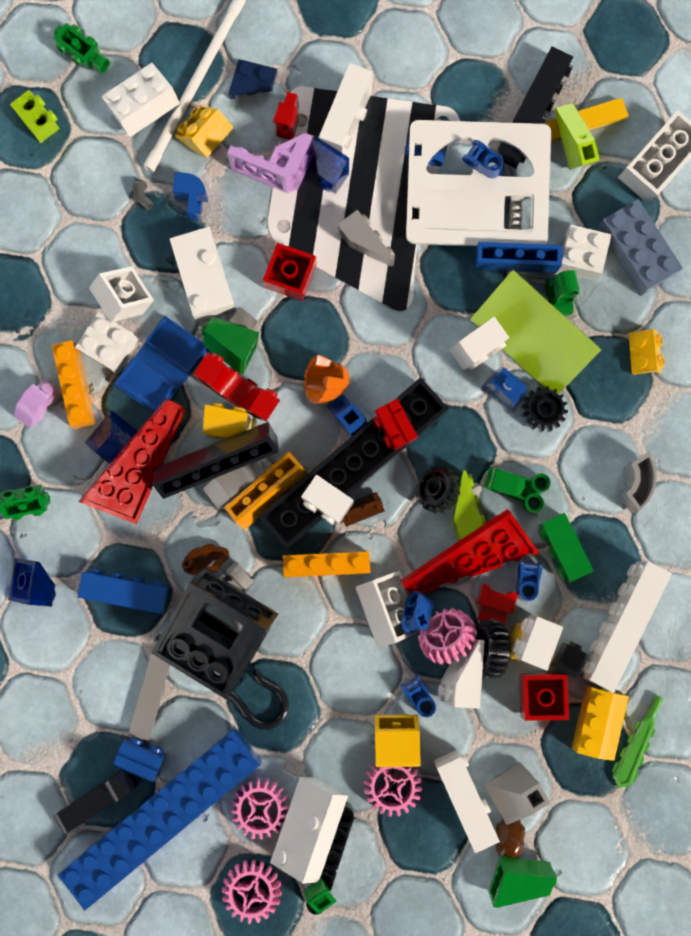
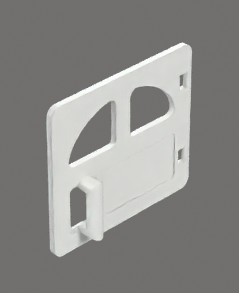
[406,120,551,246]

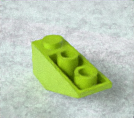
[554,103,600,170]
[452,471,486,540]

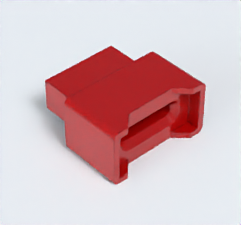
[273,92,299,140]
[476,583,518,624]

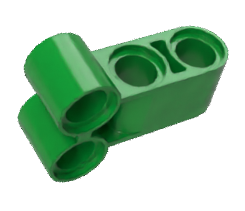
[545,270,579,316]
[483,467,551,514]

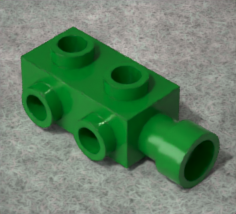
[53,23,110,74]
[0,484,51,521]

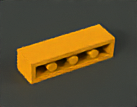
[52,340,96,430]
[224,452,308,530]
[283,551,370,578]

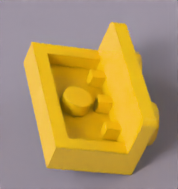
[628,329,665,375]

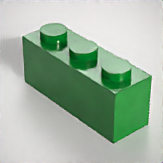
[538,513,594,582]

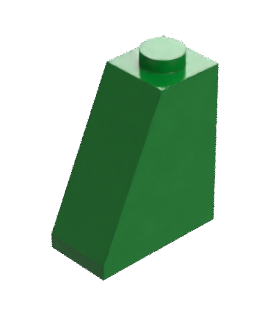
[201,317,259,375]
[488,856,557,908]

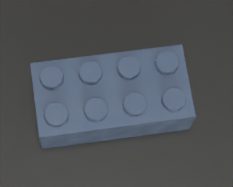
[597,199,683,296]

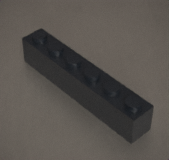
[497,46,574,169]
[152,422,279,499]

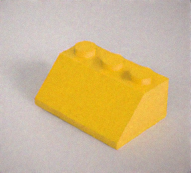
[571,685,629,761]

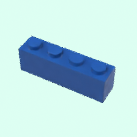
[475,242,562,273]
[77,569,171,614]

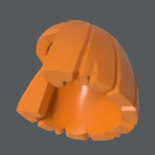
[304,355,350,403]

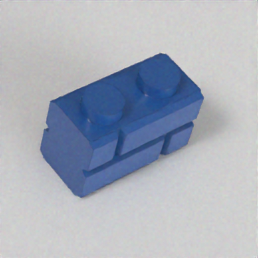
[113,736,167,782]

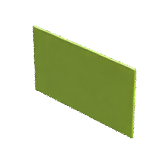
[470,270,602,395]

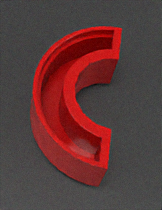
[193,353,280,422]

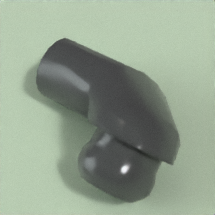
[132,179,154,211]

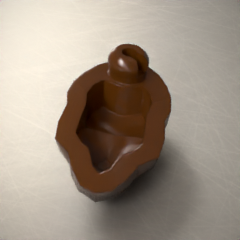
[182,544,229,576]
[495,819,526,858]

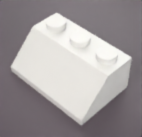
[355,570,420,648]

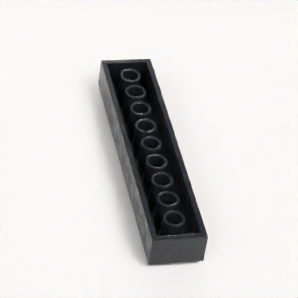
[258,377,449,550]

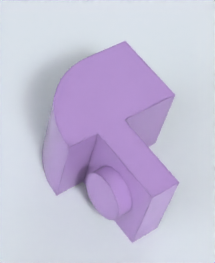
[14,379,62,428]

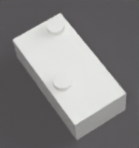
[319,63,373,163]
[618,110,691,204]
[169,226,236,323]
[433,750,500,853]
[270,777,348,883]

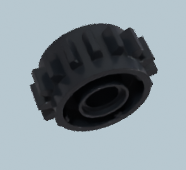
[521,386,568,433]
[416,466,461,514]

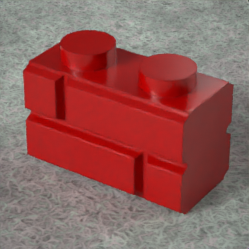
[373,399,418,451]

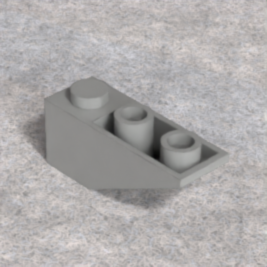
[337,210,395,267]

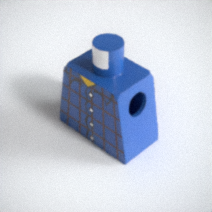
[482,367,527,411]

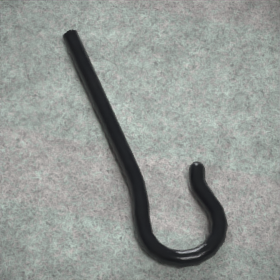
[154,634,289,730]

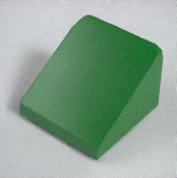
[303,878,337,915]

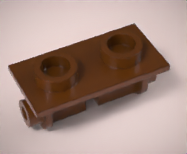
[343,492,385,527]

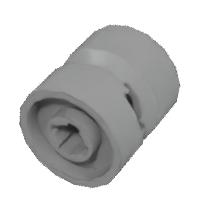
[219,561,255,590]

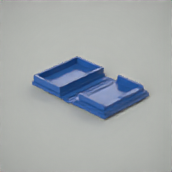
[113,316,209,413]

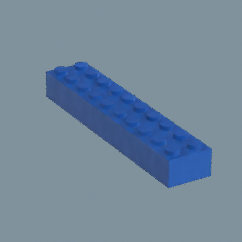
[58,727,262,911]

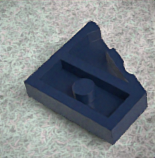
[228,59,278,99]

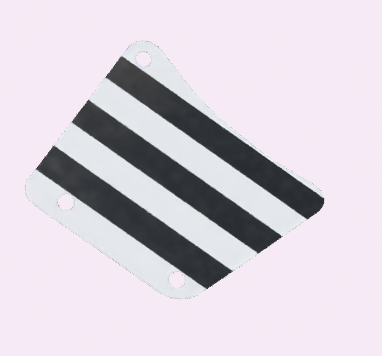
[268,86,460,311]

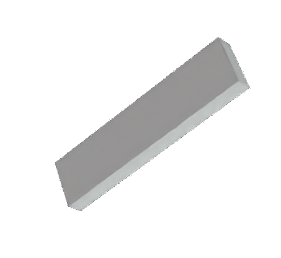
[128,650,171,741]

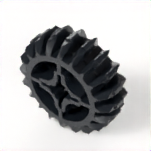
[475,619,512,679]

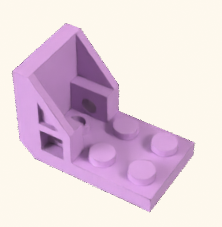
[227,133,315,193]

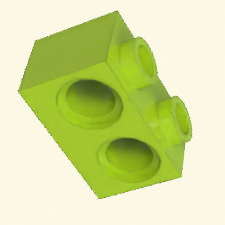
[10,90,60,143]

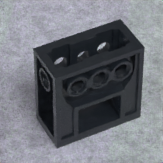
[151,568,279,700]

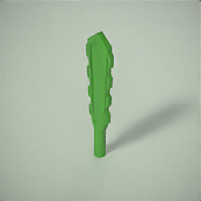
[612,695,663,788]

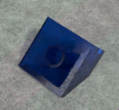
[312,135,349,194]
[85,410,138,464]
[8,558,56,607]

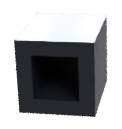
[552,641,587,677]

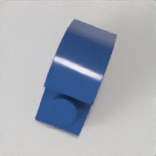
[173,172,208,221]
[327,394,367,437]

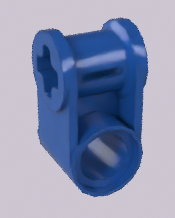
[462,140,503,178]
[516,559,542,601]
[400,590,434,634]
[400,674,436,717]

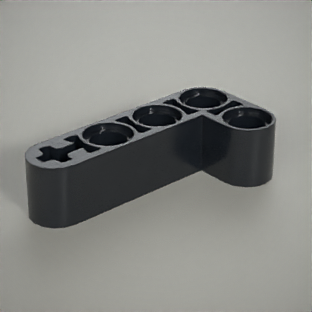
[53,769,137,835]

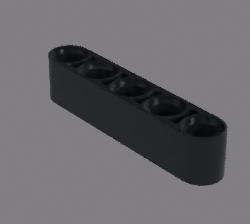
[306,802,354,915]

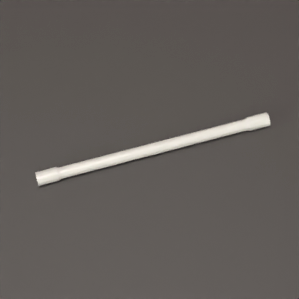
[143,0,246,173]

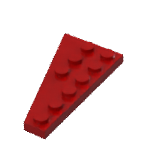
[78,399,186,524]
[401,509,540,594]

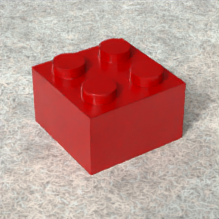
[263,243,317,301]
[519,672,569,721]

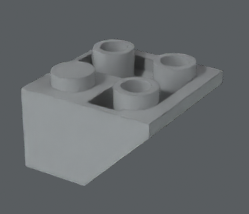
[484,762,550,825]

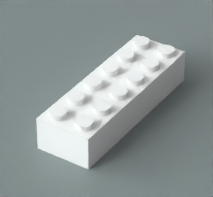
[580,561,672,693]

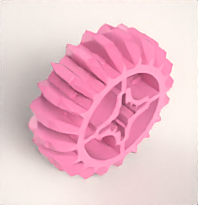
[418,608,477,666]
[363,764,422,817]
[230,778,290,840]
[222,859,282,924]

